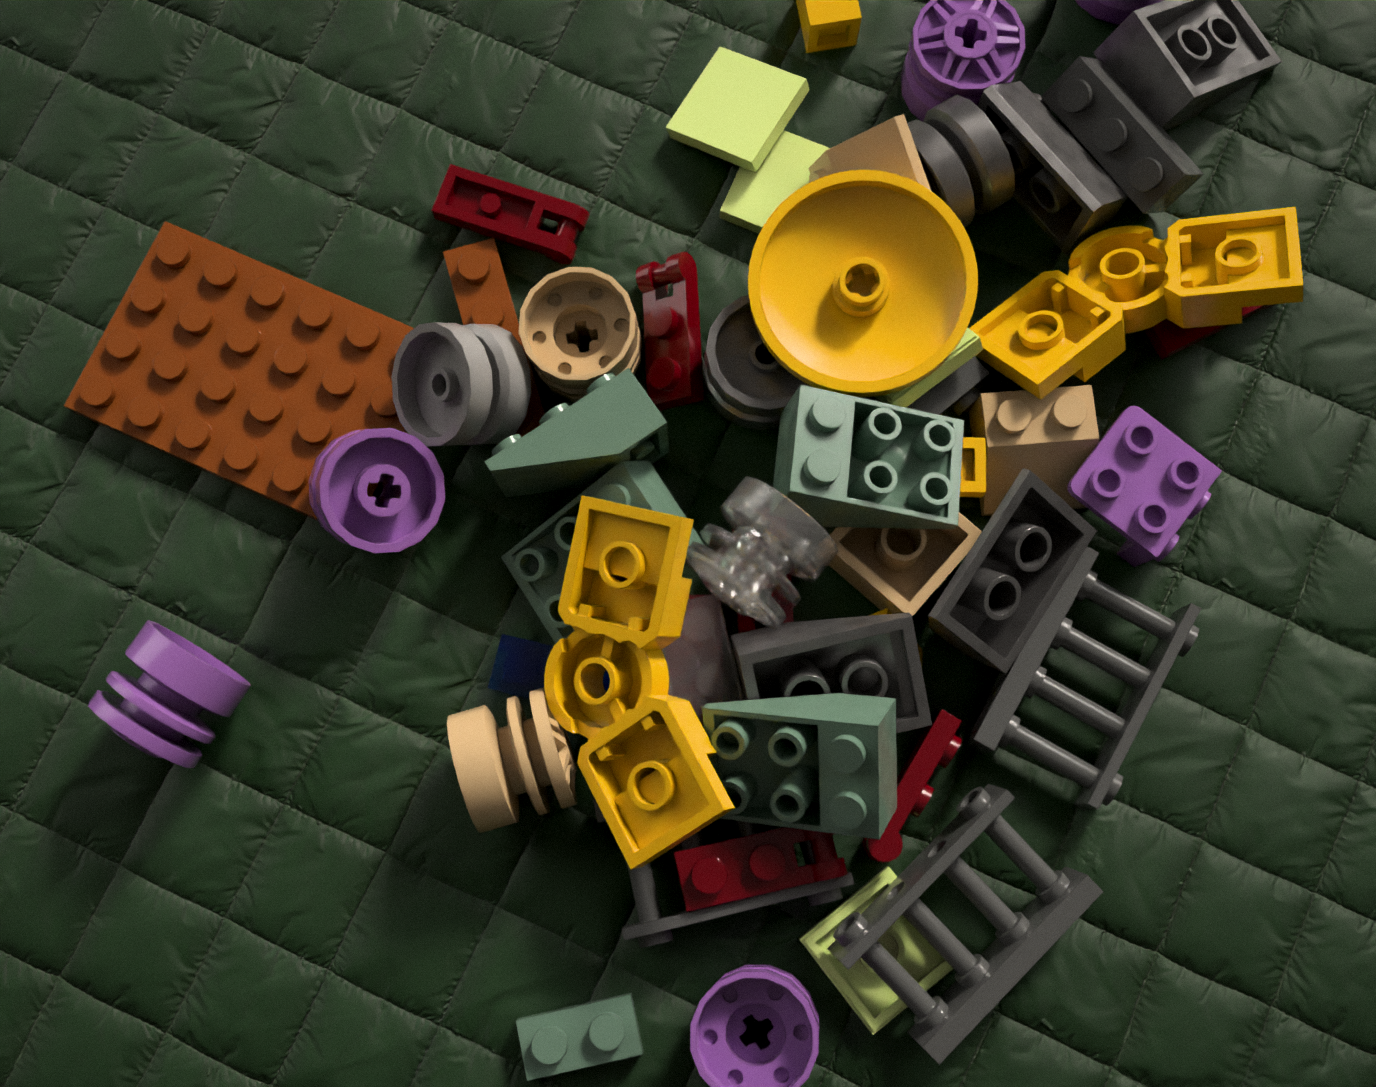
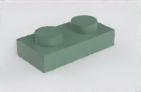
[516,993,643,1081]

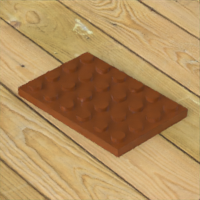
[64,221,414,521]

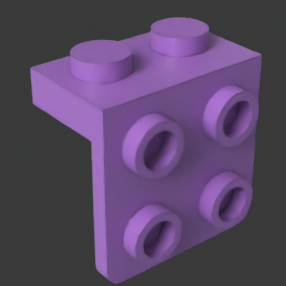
[1067,406,1222,567]

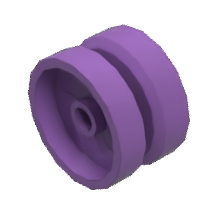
[308,428,445,553]

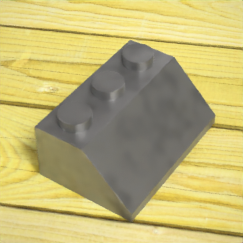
[977,81,1128,256]
[928,468,1097,674]

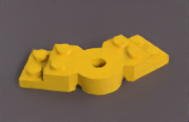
[969,207,1303,400]
[544,495,735,870]

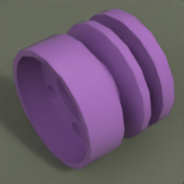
[901,0,1026,122]
[88,620,251,768]
[690,964,819,1087]

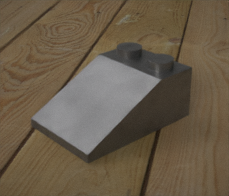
[1093,0,1282,131]
[731,612,932,733]

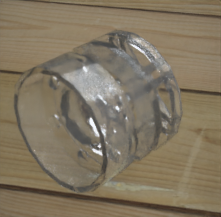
[685,476,838,630]

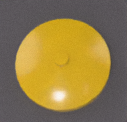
[748,170,978,397]

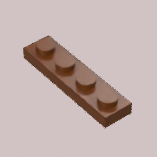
[443,238,545,437]

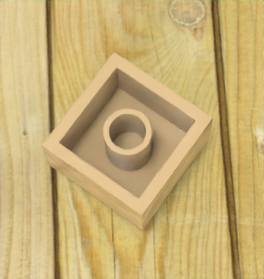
[818,512,982,616]

